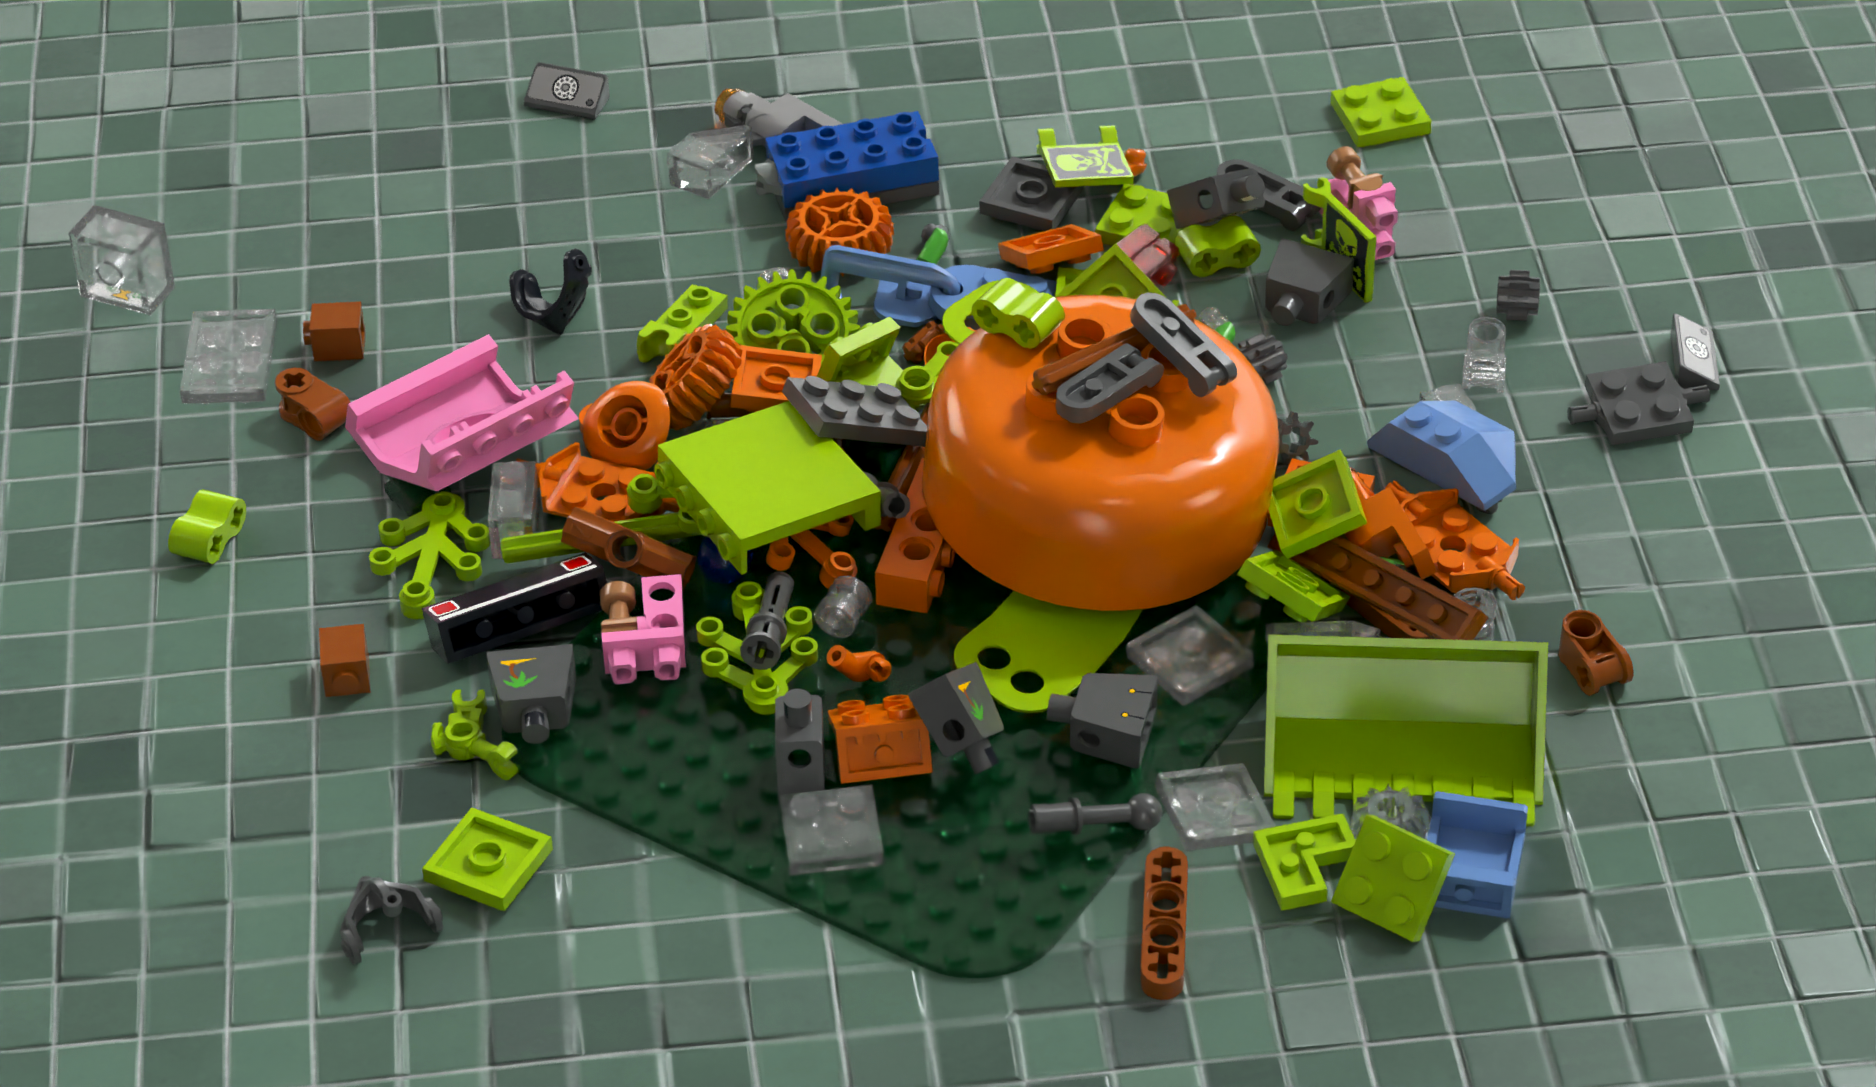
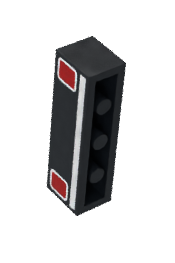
[422,552,607,664]

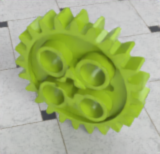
[726,269,860,365]

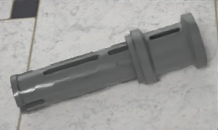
[740,571,794,670]

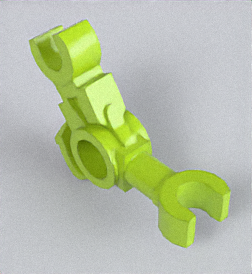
[431,689,521,780]

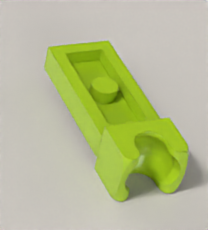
[637,284,728,363]

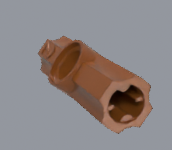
[561,507,697,591]

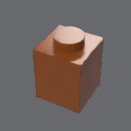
[303,301,366,361]
[319,623,371,697]

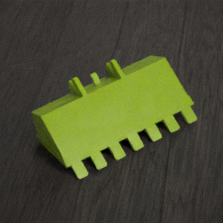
[1264,634,1548,826]

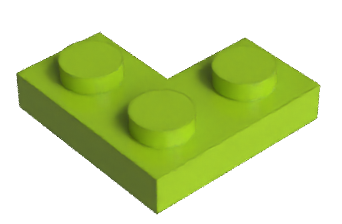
[1253,813,1355,911]

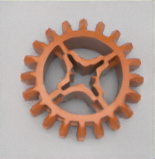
[785,187,894,277]
[649,323,743,431]

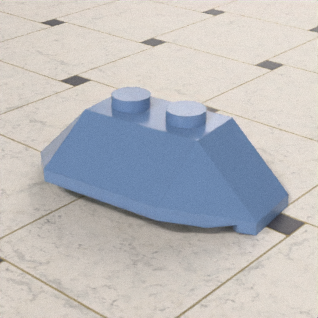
[1367,400,1516,511]

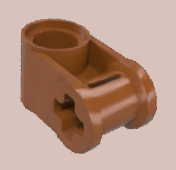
[275,367,351,441]
[1558,610,1634,696]

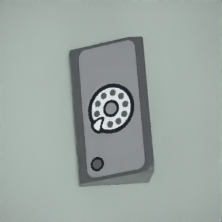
[524,62,610,120]
[1670,314,1720,390]

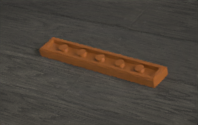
[1267,533,1488,640]

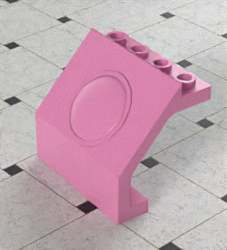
[345,334,579,491]

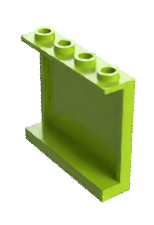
[654,401,881,575]

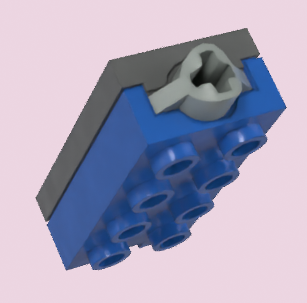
[755,111,939,222]

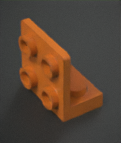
[828,695,933,784]

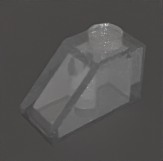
[667,125,754,200]

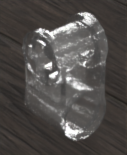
[1462,317,1507,393]

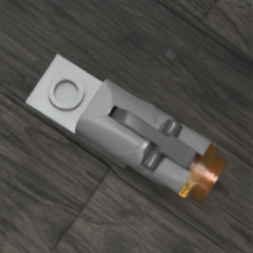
[715,88,842,147]

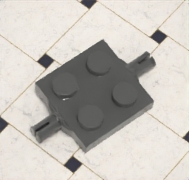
[1567,361,1710,446]

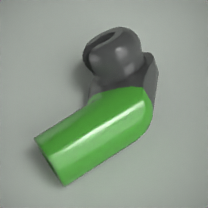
[916,223,950,265]

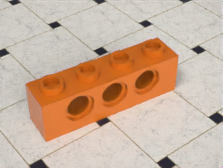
[875,458,956,614]

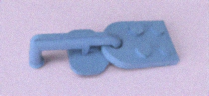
[820,245,1057,330]

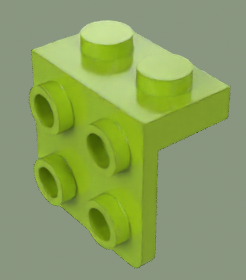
[817,316,926,412]

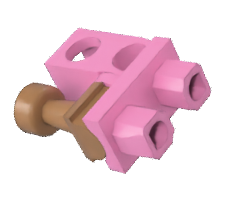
[1319,146,1398,260]
[600,574,686,684]

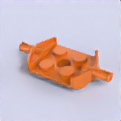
[512,442,680,522]
[1385,480,1525,600]

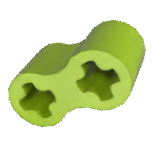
[1175,215,1261,277]
[971,278,1065,349]
[168,489,246,564]

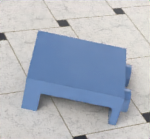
[1427,791,1528,919]

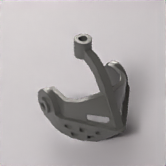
[340,876,443,965]

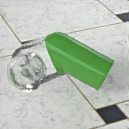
[1198,307,1236,343]

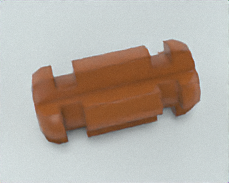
[902,321,944,364]

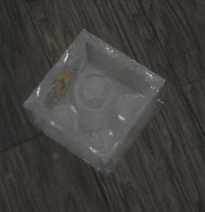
[69,205,175,315]

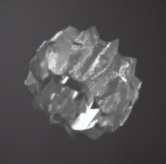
[1350,783,1431,841]

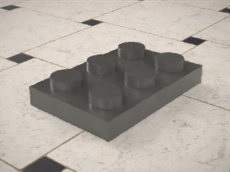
[782,376,927,447]

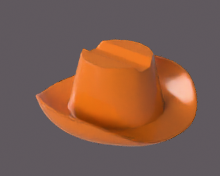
[582,381,670,470]

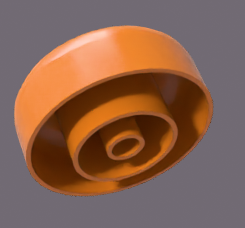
[922,295,1279,611]

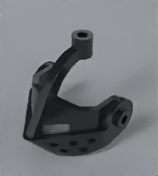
[509,249,592,335]

